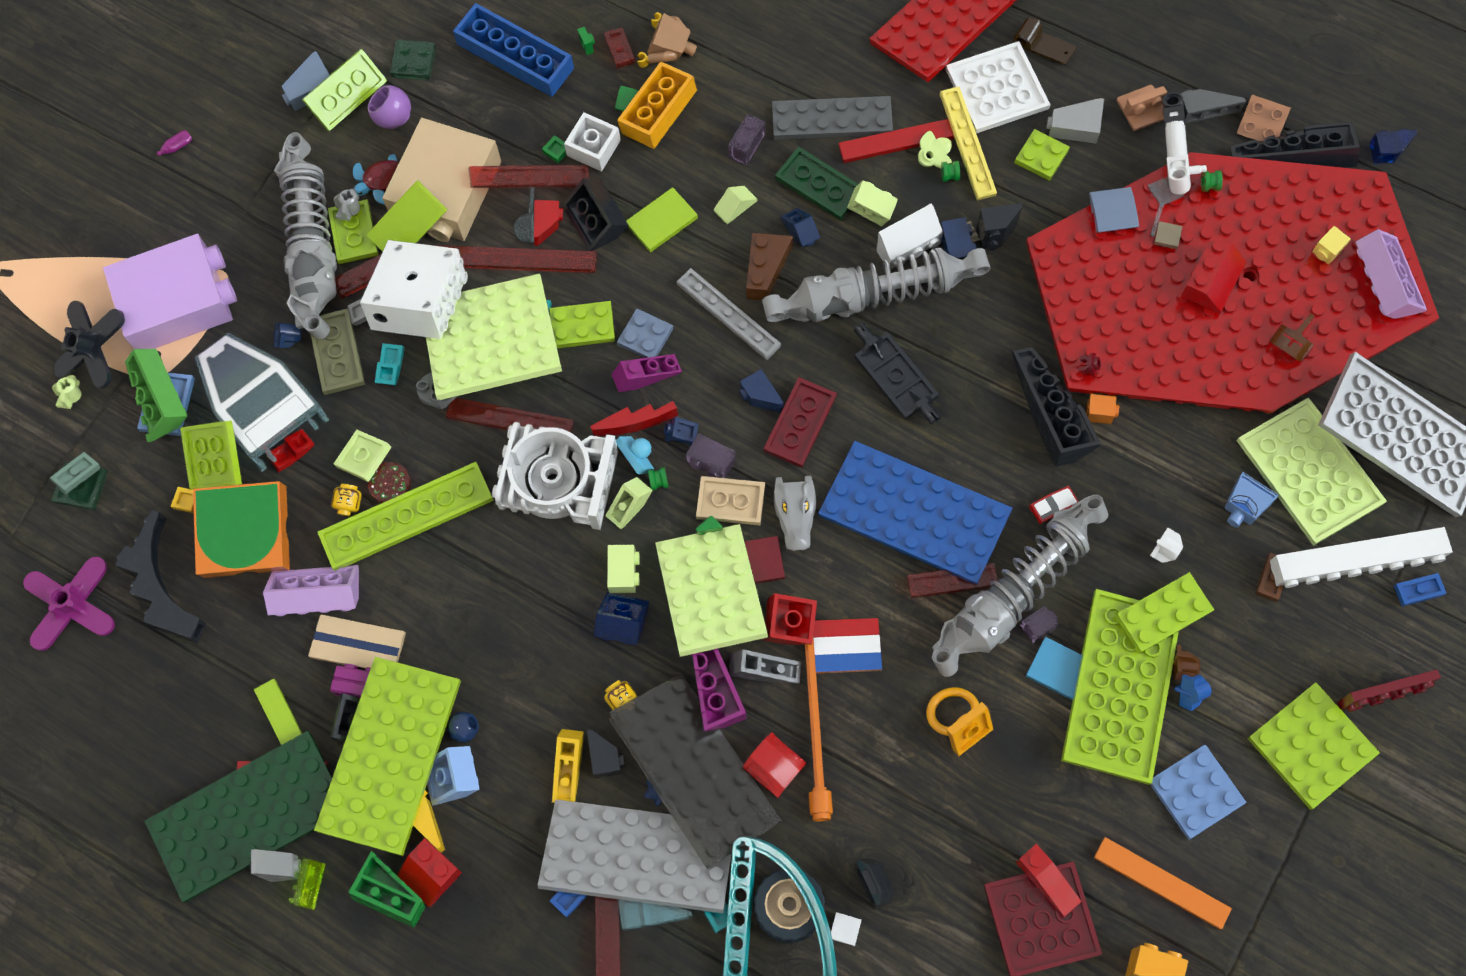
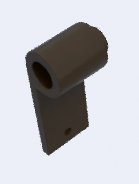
[1013,18,1077,66]

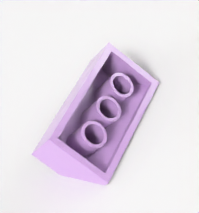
[1356,229,1427,319]
[263,565,359,616]

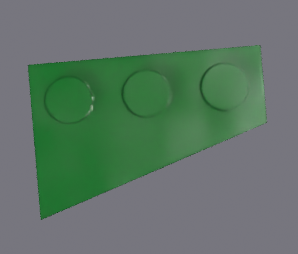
[348,851,425,928]

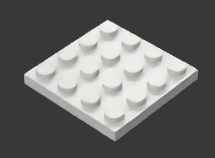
[946,41,1050,133]

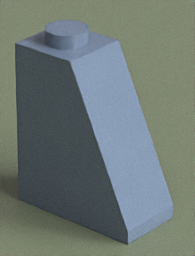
[282,51,329,111]

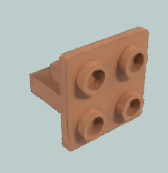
[1117,85,1167,131]

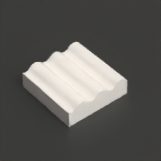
[831,912,861,946]

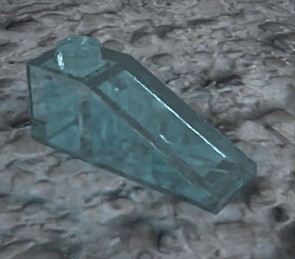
[618,900,693,931]

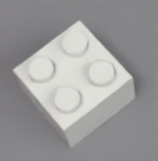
[564,112,621,172]

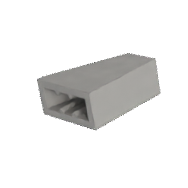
[1046,98,1104,144]

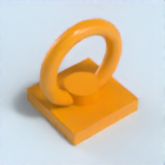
[926,687,994,756]

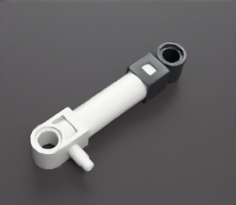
[1162,92,1207,194]

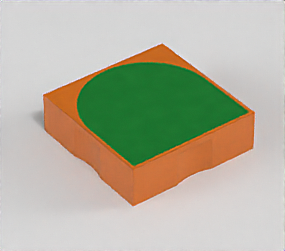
[193,481,290,578]

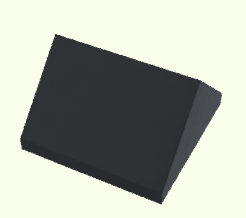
[330,693,360,745]

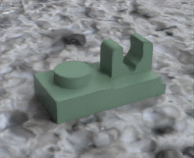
[50,452,100,494]

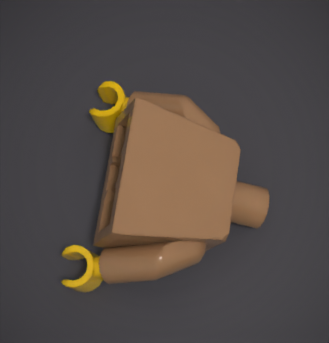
[637,12,697,68]

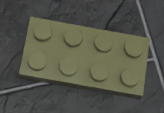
[311,309,365,395]

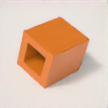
[1086,394,1119,424]

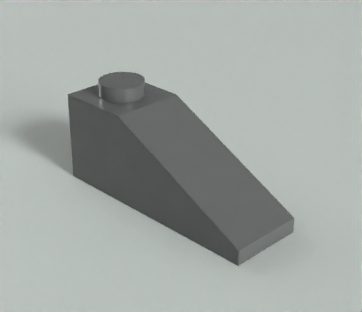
[1181,89,1246,124]
[729,649,801,684]

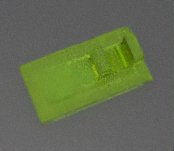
[289,858,326,910]

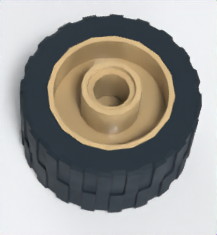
[754,869,825,944]

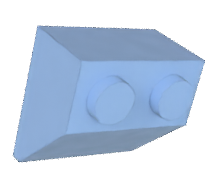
[427,746,480,806]

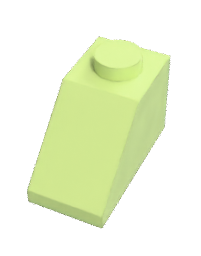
[605,477,653,529]

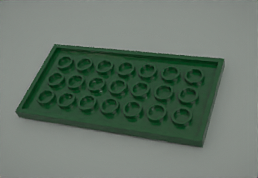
[145,731,333,903]

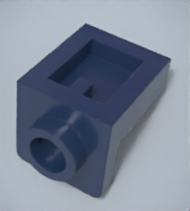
[663,417,699,445]

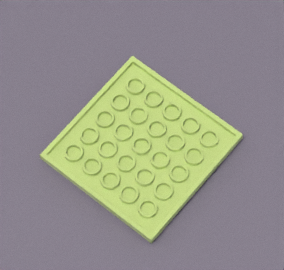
[426,274,562,400]

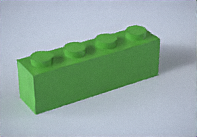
[125,349,187,442]

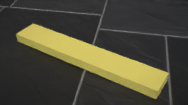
[940,86,997,201]

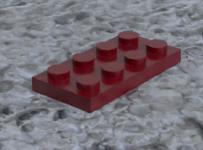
[764,377,837,468]
[1337,669,1441,712]

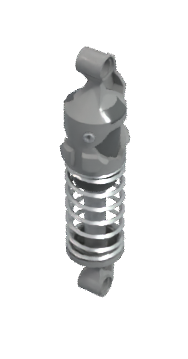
[274,132,337,339]
[762,248,991,323]

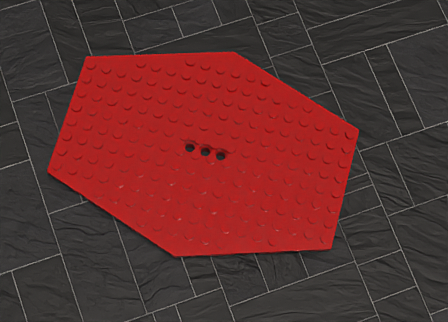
[1026,152,1439,414]

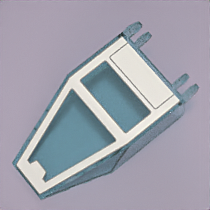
[195,333,329,472]

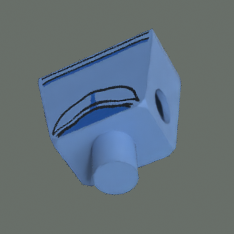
[1225,472,1278,528]

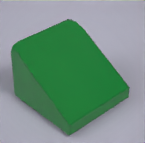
[615,86,638,112]
[696,516,723,535]

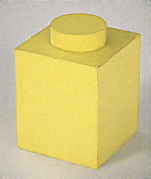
[1312,226,1351,265]

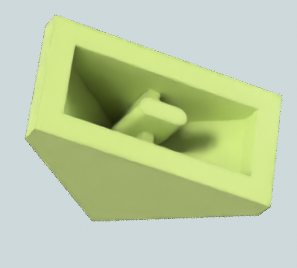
[714,186,757,224]

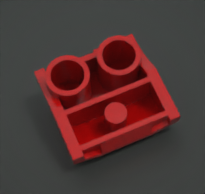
[743,732,807,799]

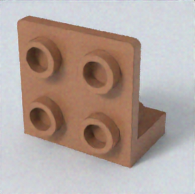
[1237,95,1291,141]

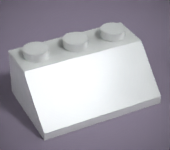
[877,204,943,270]

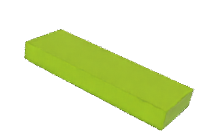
[254,679,303,745]

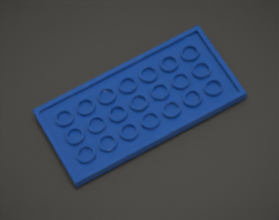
[818,441,1012,585]

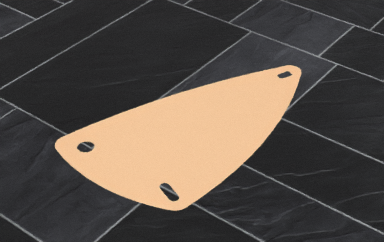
[0,257,228,374]

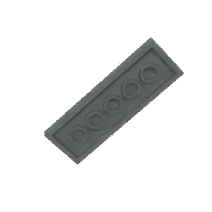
[772,96,893,140]

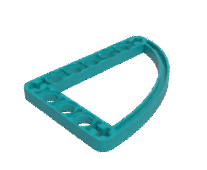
[723,836,837,976]

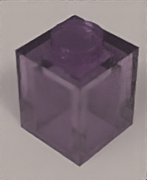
[1021,606,1058,643]

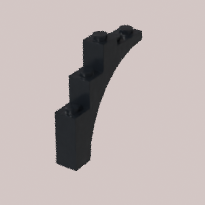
[115,510,206,644]

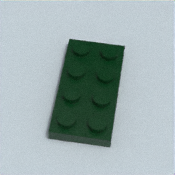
[775,146,858,221]

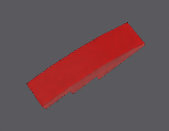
[590,401,678,437]

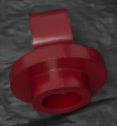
[1079,353,1101,375]

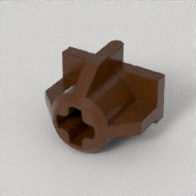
[1173,644,1200,681]

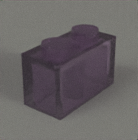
[728,114,765,165]
[686,433,737,478]

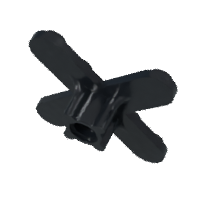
[54,301,125,388]

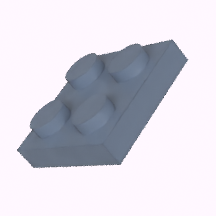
[617,309,673,358]

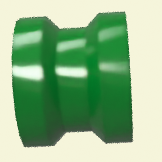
[941,161,960,182]
[1201,170,1223,192]
[648,467,668,491]

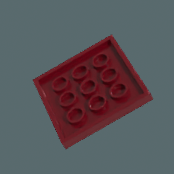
[983,861,1102,976]

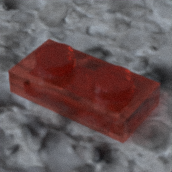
[604,27,635,68]

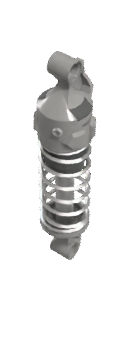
[932,495,1108,677]

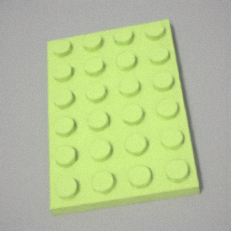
[1237,397,1387,546]
[656,524,768,657]

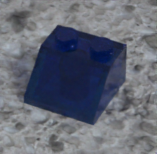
[594,592,649,645]

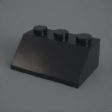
[562,178,629,251]

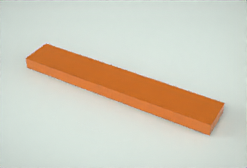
[1094,837,1232,930]

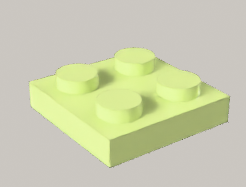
[334,430,391,482]

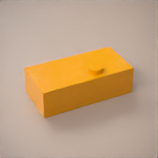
[617,62,697,149]

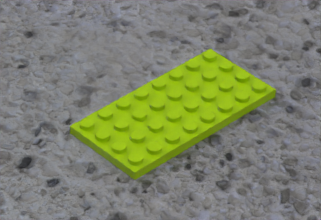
[1061,589,1179,785]
[314,657,461,856]

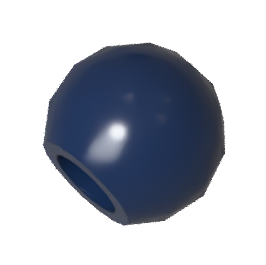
[447,711,479,743]

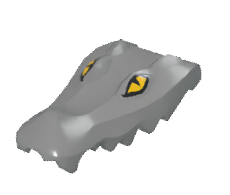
[774,475,816,551]

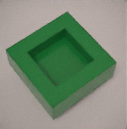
[577,26,595,55]
[542,135,566,163]

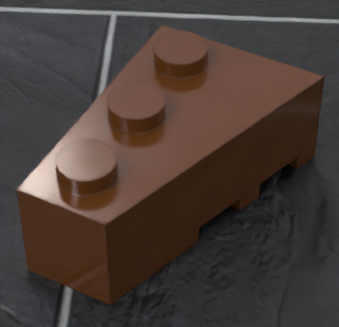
[746,233,793,300]

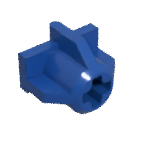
[1174,674,1211,711]

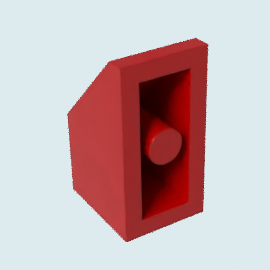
[534,200,563,246]

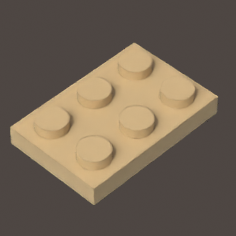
[696,476,765,525]

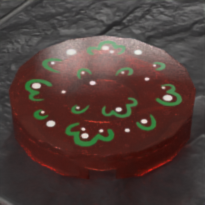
[367,462,411,503]

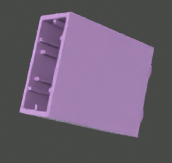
[103,233,237,349]

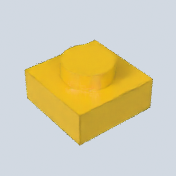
[171,487,194,513]

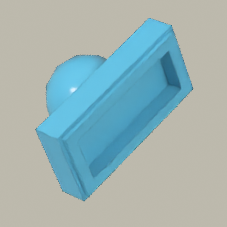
[616,436,654,474]

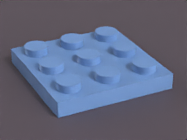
[1150,745,1247,840]

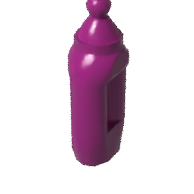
[157,130,192,156]

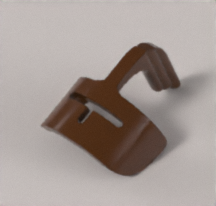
[1270,313,1315,361]

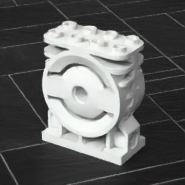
[492,422,619,530]

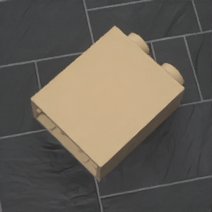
[382,118,501,242]

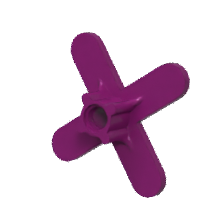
[23,557,115,651]

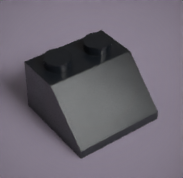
[976,203,1022,250]

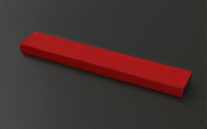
[839,119,955,163]

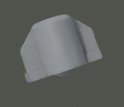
[334,188,360,221]

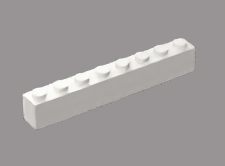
[1270,527,1453,588]

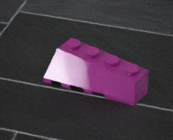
[692,648,747,732]

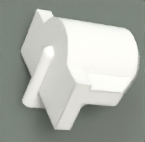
[1150,528,1183,563]

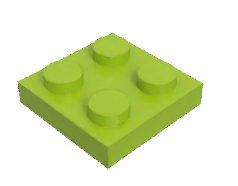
[1015,129,1070,181]

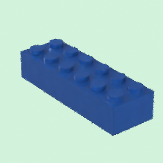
[453,3,574,97]

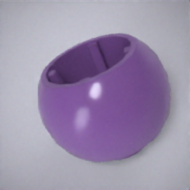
[368,85,411,129]

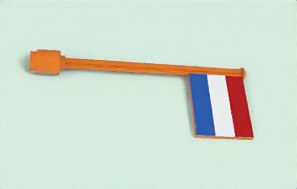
[805,618,882,822]

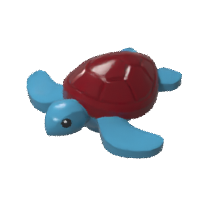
[353,154,399,205]

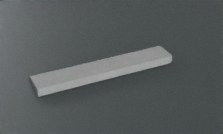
[677,268,781,360]

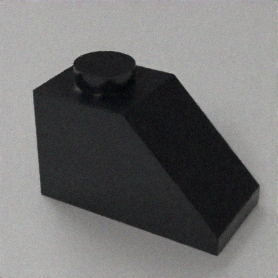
[587,730,625,779]

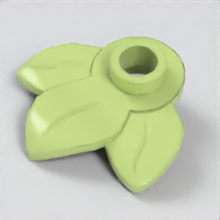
[918,131,952,169]

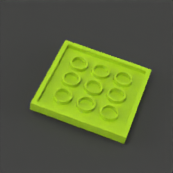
[1247,683,1380,810]

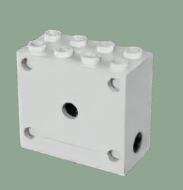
[360,240,468,339]

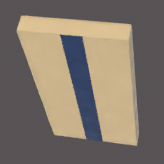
[308,615,406,669]

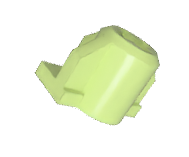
[52,375,81,409]

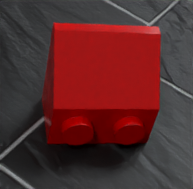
[763,593,817,645]
[397,838,462,907]

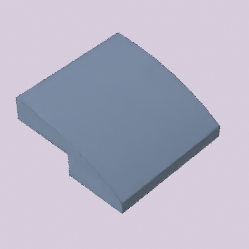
[1089,187,1139,233]

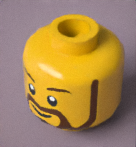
[331,484,362,516]
[604,680,637,714]

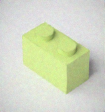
[847,181,898,226]
[607,545,640,593]

